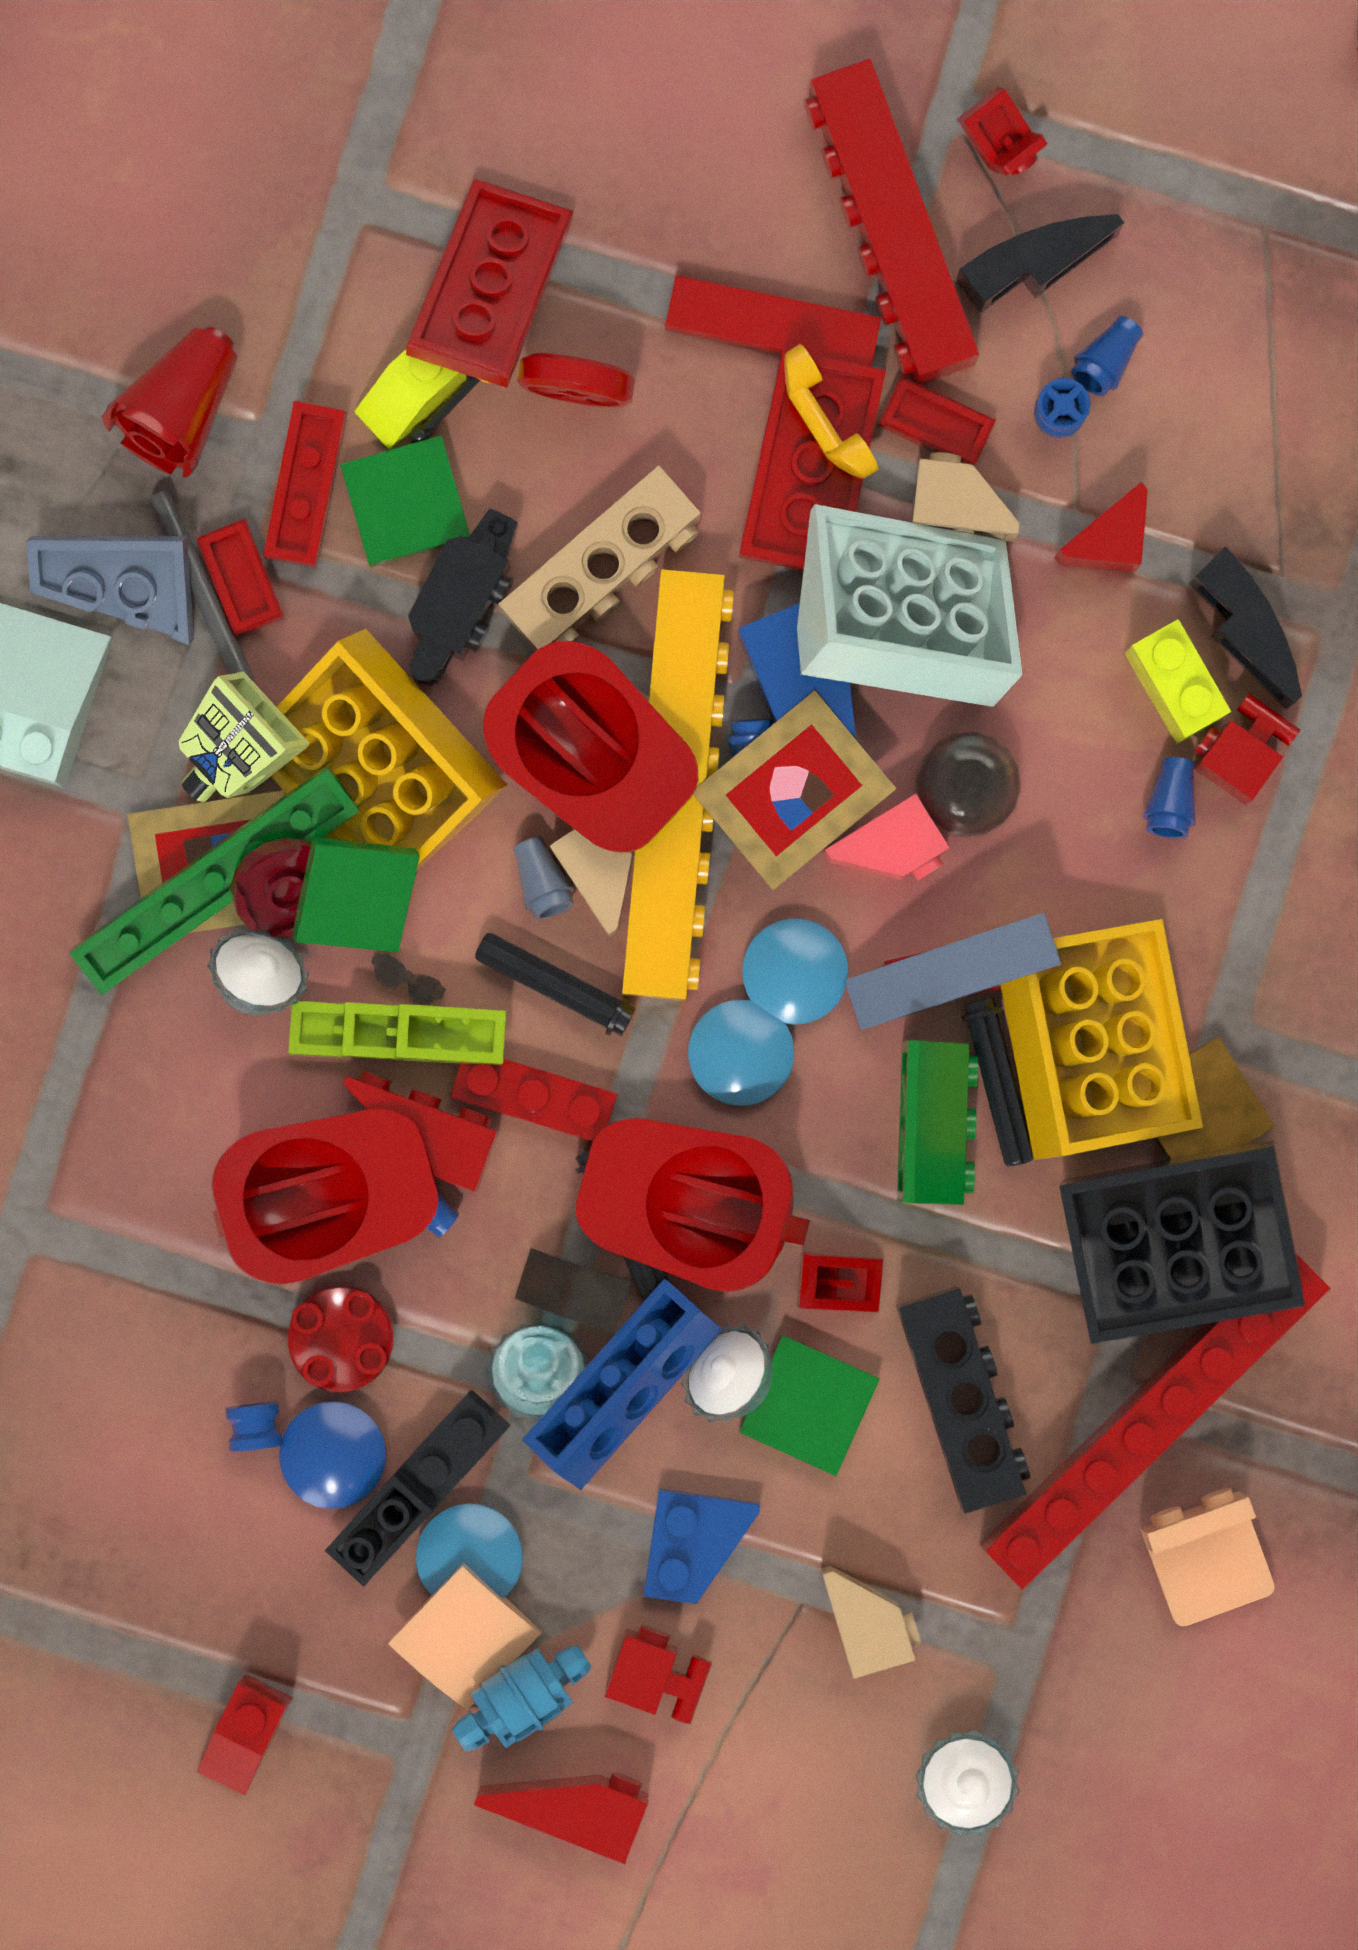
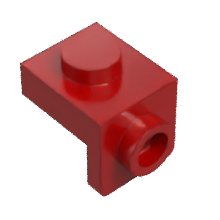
[957,87,1048,176]

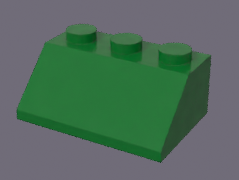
[897,1040,978,1205]

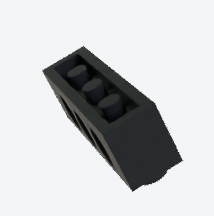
[896,1286,1031,1514]

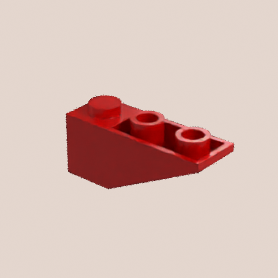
[343,1070,499,1192]

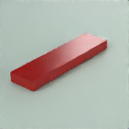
[665,275,882,367]

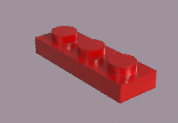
[263,401,347,568]
[450,1058,618,1141]

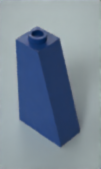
[737,603,856,739]

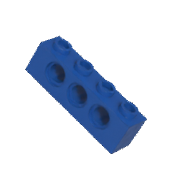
[522,1278,723,1490]

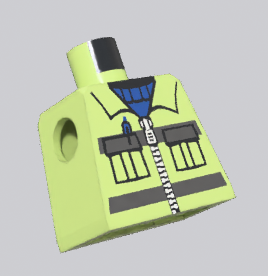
[179,671,310,802]

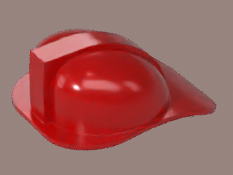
[483,641,699,853]
[212,1108,438,1284]
[575,1118,810,1291]

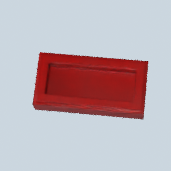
[878,375,996,467]
[196,519,285,638]

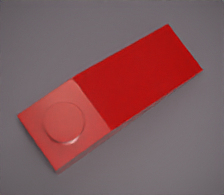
[474,1772,649,1865]

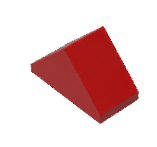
[1054,482,1148,572]
[796,1252,884,1312]

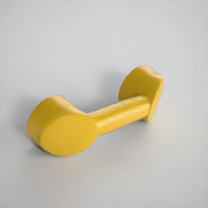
[784,344,879,478]

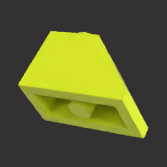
[354,350,467,450]

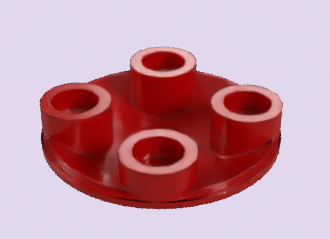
[287,1285,394,1392]

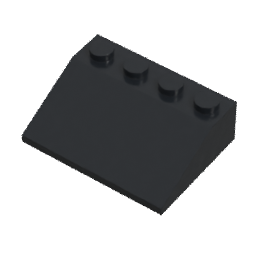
[1059,1140,1305,1344]

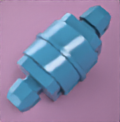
[452,1645,592,1751]

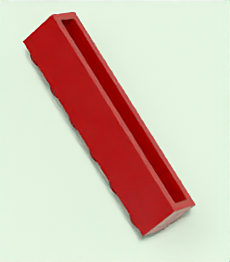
[804,58,979,385]

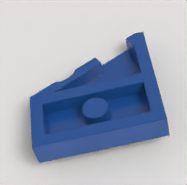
[644,1488,760,1604]

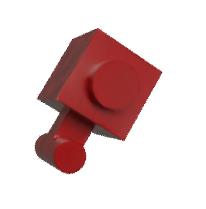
[1194,693,1301,805]
[605,1625,712,1724]

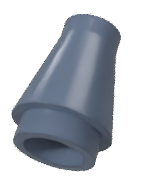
[513,837,574,920]

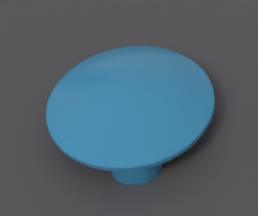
[742,919,848,1024]
[688,1000,794,1106]
[416,1503,523,1598]

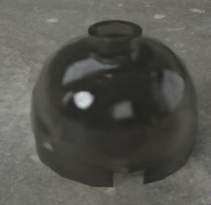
[915,731,1022,838]

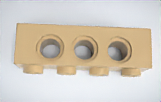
[498,465,701,651]

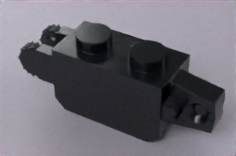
[408,508,519,687]

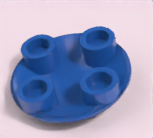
[279,1401,386,1509]

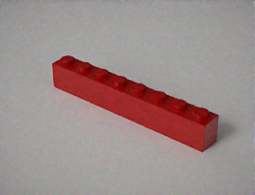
[980,1253,1331,1590]

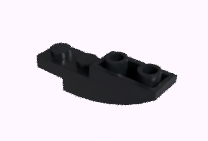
[325,1389,511,1587]

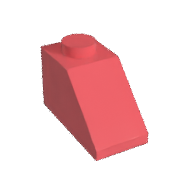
[823,794,949,881]

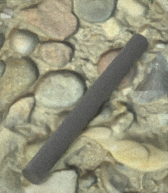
[150,490,255,682]

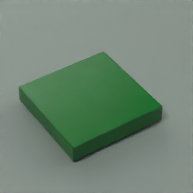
[340,435,470,568]
[292,837,420,952]
[739,1334,880,1476]

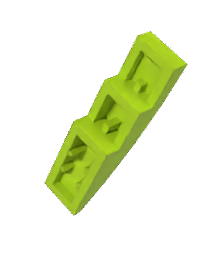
[288,1001,506,1065]

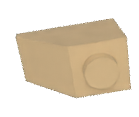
[910,453,1020,542]
[550,829,633,937]
[821,1565,921,1679]

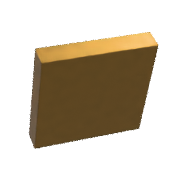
[1155,1036,1275,1160]

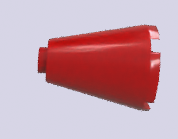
[101,326,237,478]

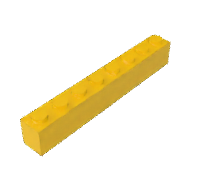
[622,569,734,1001]

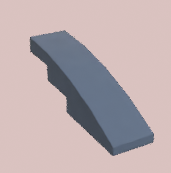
[845,913,1062,1031]

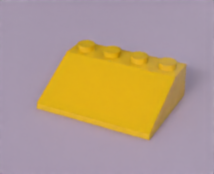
[271,629,508,870]
[1000,919,1203,1160]

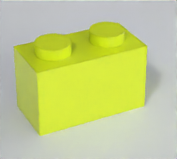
[1124,619,1232,745]

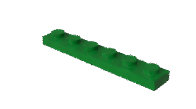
[69,765,359,995]

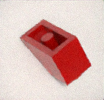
[197,1674,293,1795]

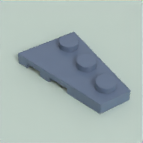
[26,536,194,645]

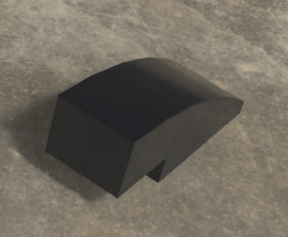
[956,214,1125,313]
[1189,546,1302,709]

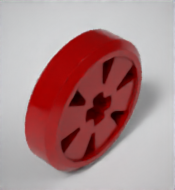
[517,353,636,408]

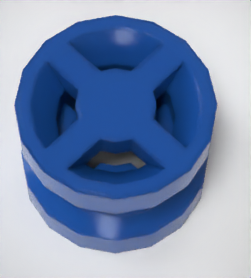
[1034,378,1091,438]
[225,1402,283,1452]

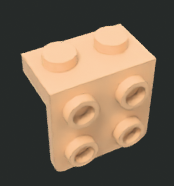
[1139,1488,1275,1627]

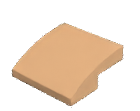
[388,1562,542,1710]

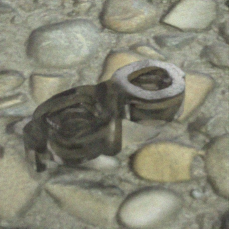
[372,953,446,1005]

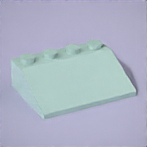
[797,504,1023,707]
[0,603,113,788]

